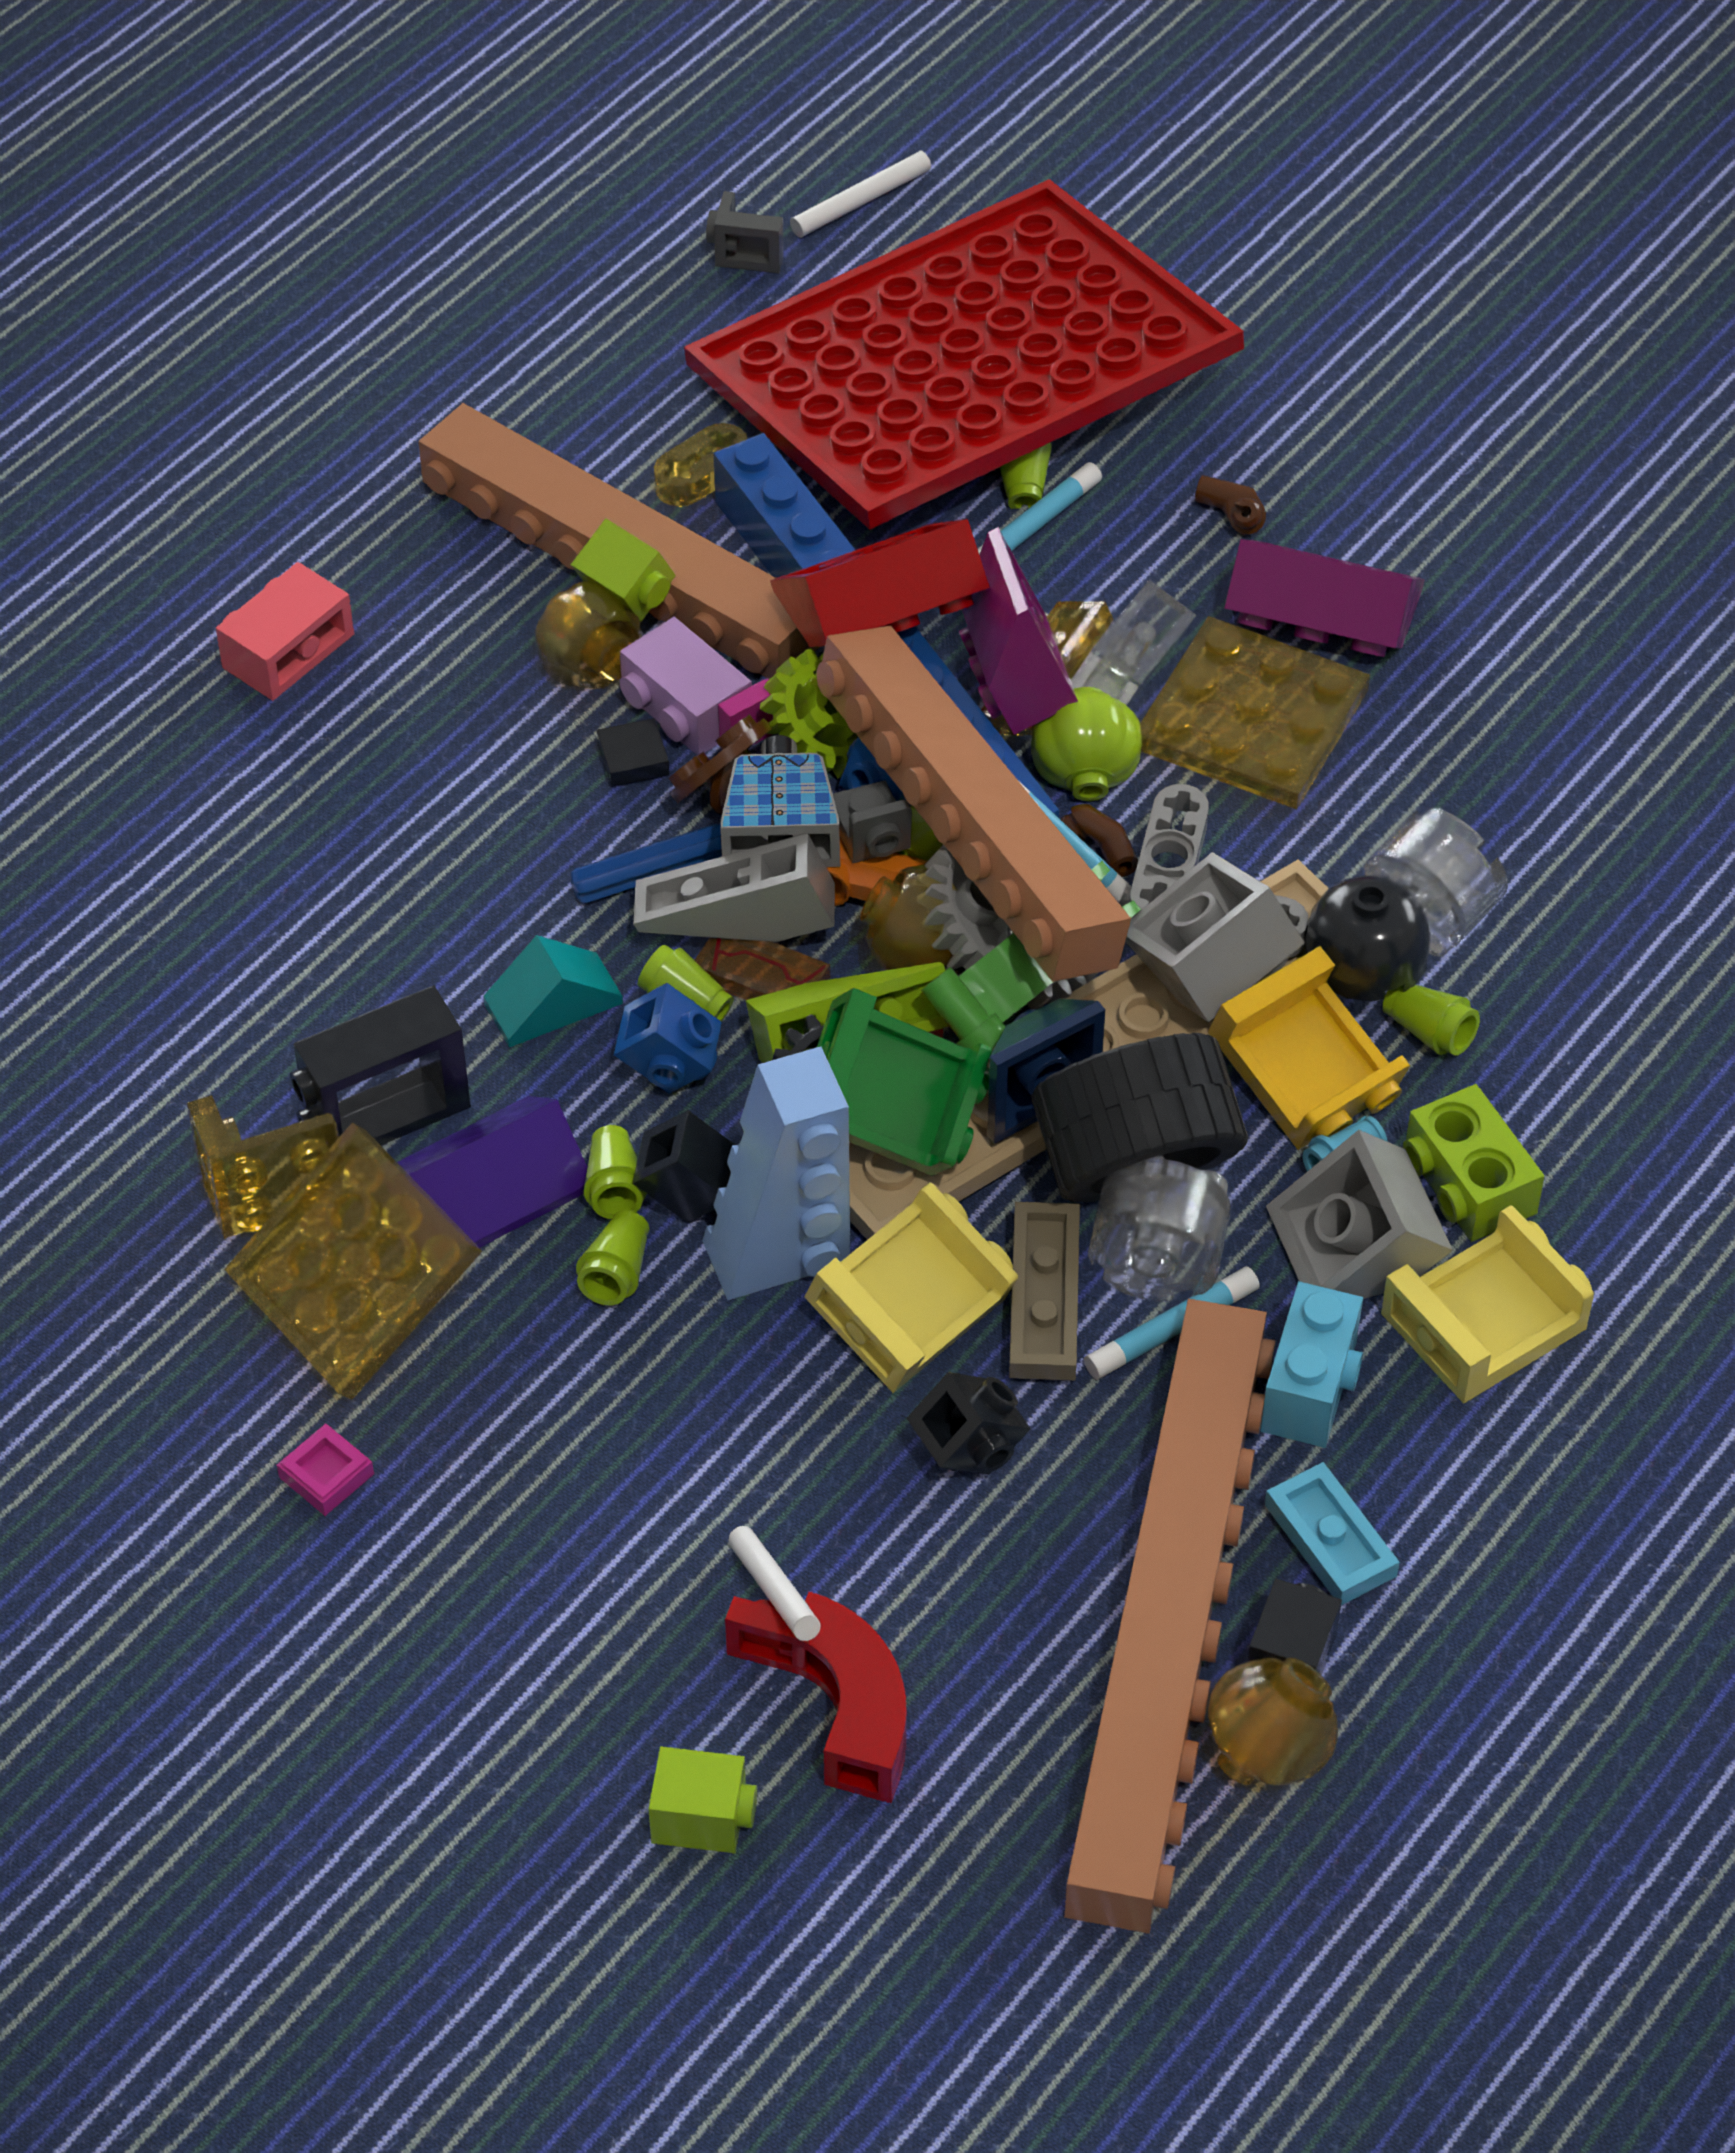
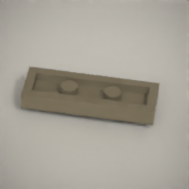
[1009,1202,1080,1381]

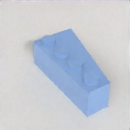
[702,1046,850,1301]

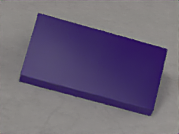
[362,1096,587,1275]

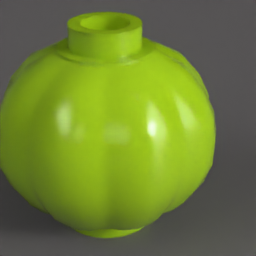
[1031,687,1142,801]

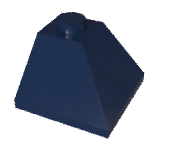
[987,998,1106,1144]

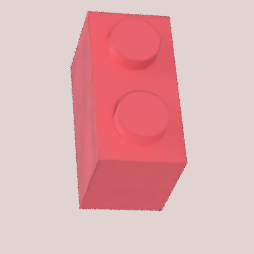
[216,562,354,701]

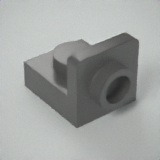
[706,191,784,274]
[833,780,912,863]

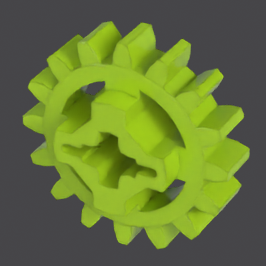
[760,648,858,779]

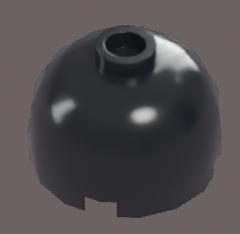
[1304,875,1431,1001]

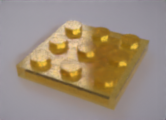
[1140,616,1370,810]
[224,1123,482,1400]

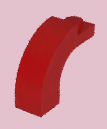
[725,1591,906,1804]

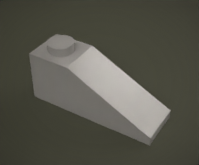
[633,833,835,942]

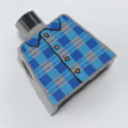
[721,735,840,867]

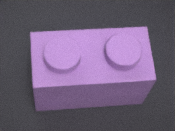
[620,616,752,756]

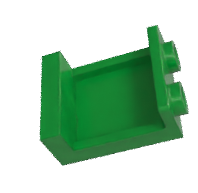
[817,988,992,1176]

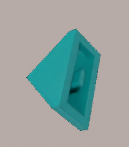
[483,935,623,1048]

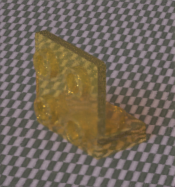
[187,1095,347,1239]

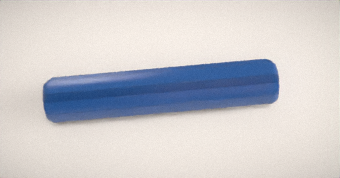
[571,822,722,904]

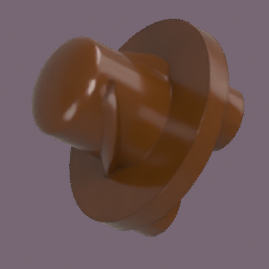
[668,714,773,815]

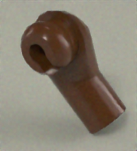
[1195,475,1266,534]
[1060,804,1139,877]

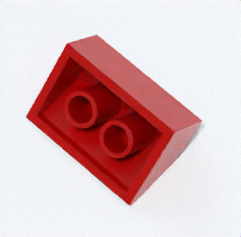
[770,519,990,647]

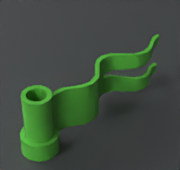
[921,860,1141,1049]

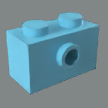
[1261,1281,1363,1448]

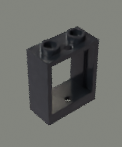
[290,985,471,1166]

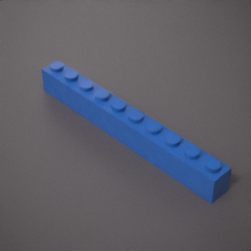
[713,433,1059,818]

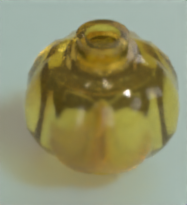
[535,581,643,689]
[860,865,958,970]
[1208,1658,1338,1786]

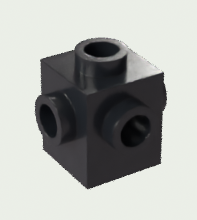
[906,1372,1031,1475]

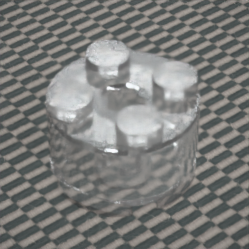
[1364,808,1508,957]
[1088,1155,1231,1302]

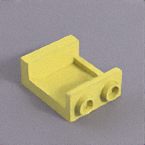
[804,1182,1018,1393]
[1381,1205,1594,1404]

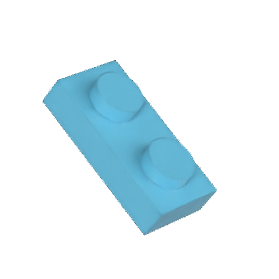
[1265,1462,1400,1606]

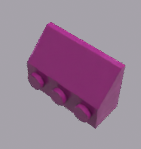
[959,527,1078,735]
[1224,539,1425,657]

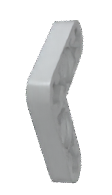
[1130,784,1309,958]

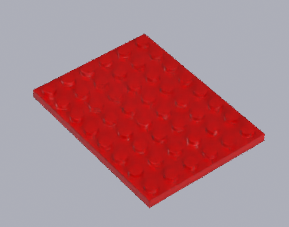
[684,179,1244,530]

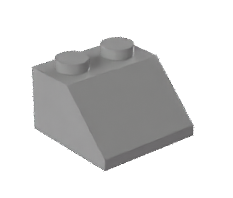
[1125,852,1305,1022]
[1266,1130,1453,1299]

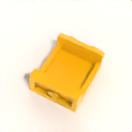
[1208,946,1411,1150]

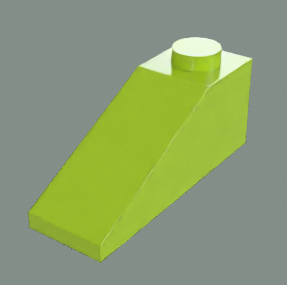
[745,962,948,1063]

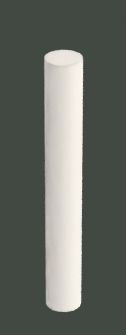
[790,151,931,238]
[729,1526,820,1641]

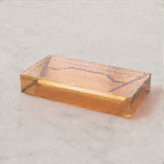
[695,937,831,1000]

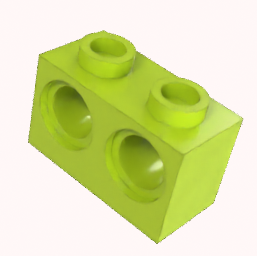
[1403,1084,1545,1242]

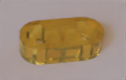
[654,423,747,507]

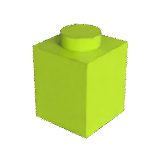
[570,518,676,621]
[648,1746,757,1854]

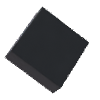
[597,718,670,787]

